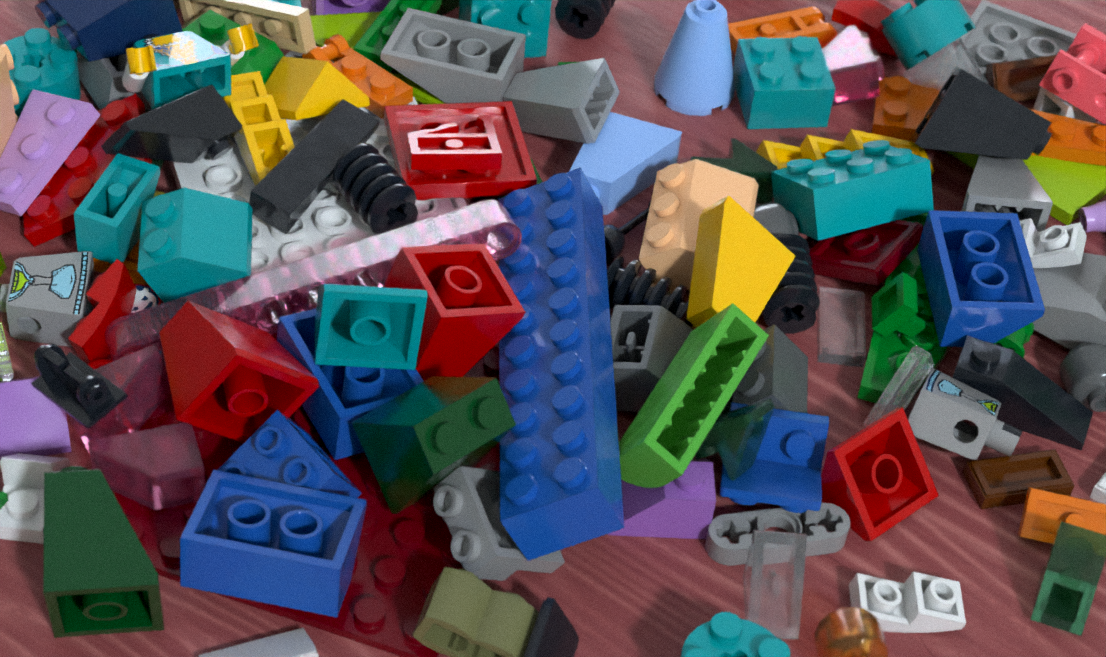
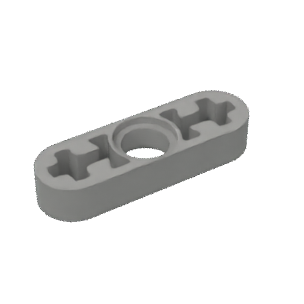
[705,503,850,566]

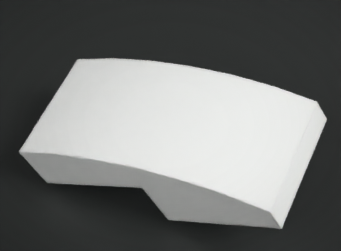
[1020,218,1087,268]
[849,572,966,633]

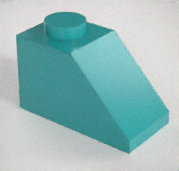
[74,153,160,264]

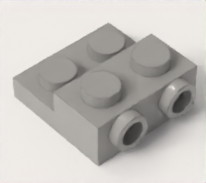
[433,466,565,581]

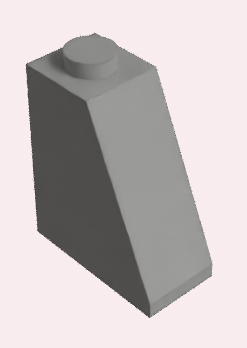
[503,58,620,144]
[961,155,1053,232]

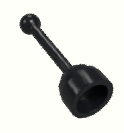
[604,201,651,264]

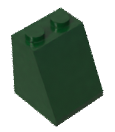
[352,376,516,514]
[43,466,165,638]

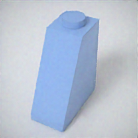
[569,112,682,215]

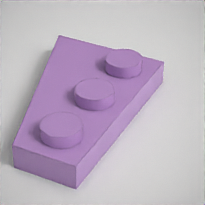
[0,89,100,216]

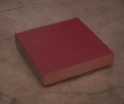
[810,220,923,286]

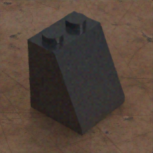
[911,66,1052,160]

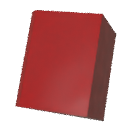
[821,407,939,541]

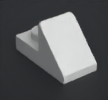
[0,453,70,544]

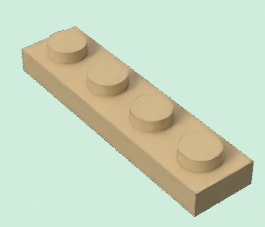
[179,0,316,54]

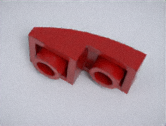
[831,0,897,57]
[68,259,137,364]

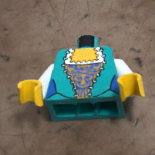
[122,23,259,110]

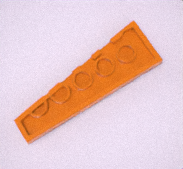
[872,76,1106,166]

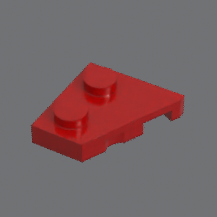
[406,115,502,174]

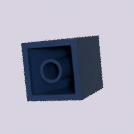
[35,0,183,62]

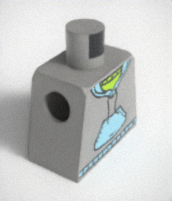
[0,251,95,347]
[908,368,1022,460]

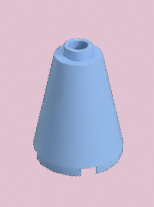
[654,0,735,116]

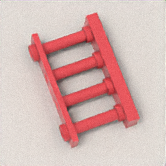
[1039,23,1106,125]

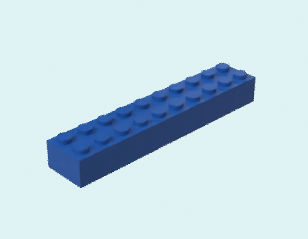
[499,168,624,561]

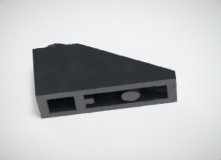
[101,84,242,164]
[953,335,1093,450]

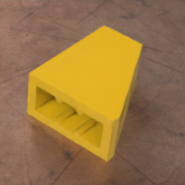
[687,195,795,328]

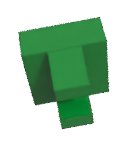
[872,272,925,338]

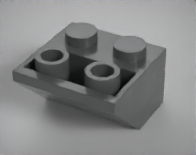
[610,305,694,412]
[706,324,808,440]

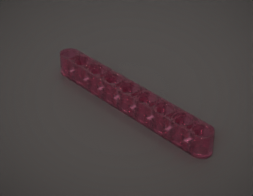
[105,199,522,379]

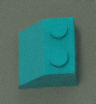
[137,187,253,305]

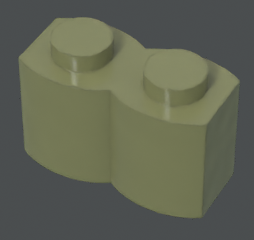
[412,567,539,657]

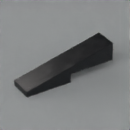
[249,99,380,234]

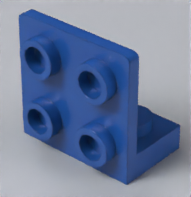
[720,402,829,513]
[207,409,362,498]

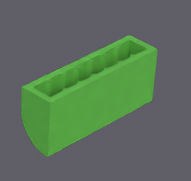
[619,303,769,488]

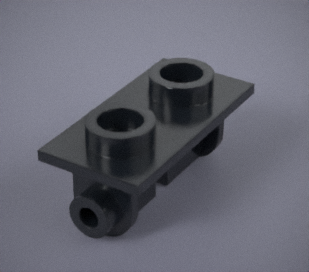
[31,344,128,429]

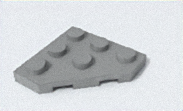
[938,0,1077,84]

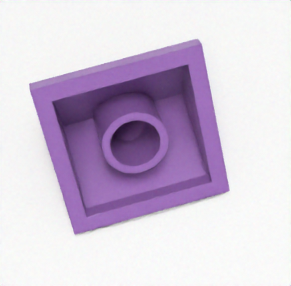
[0,376,71,460]

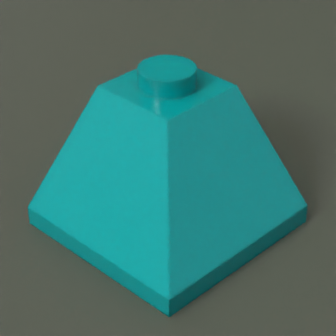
[315,284,427,370]

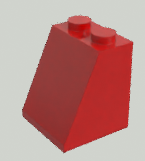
[383,244,525,381]
[159,301,319,443]

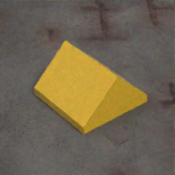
[265,56,370,120]

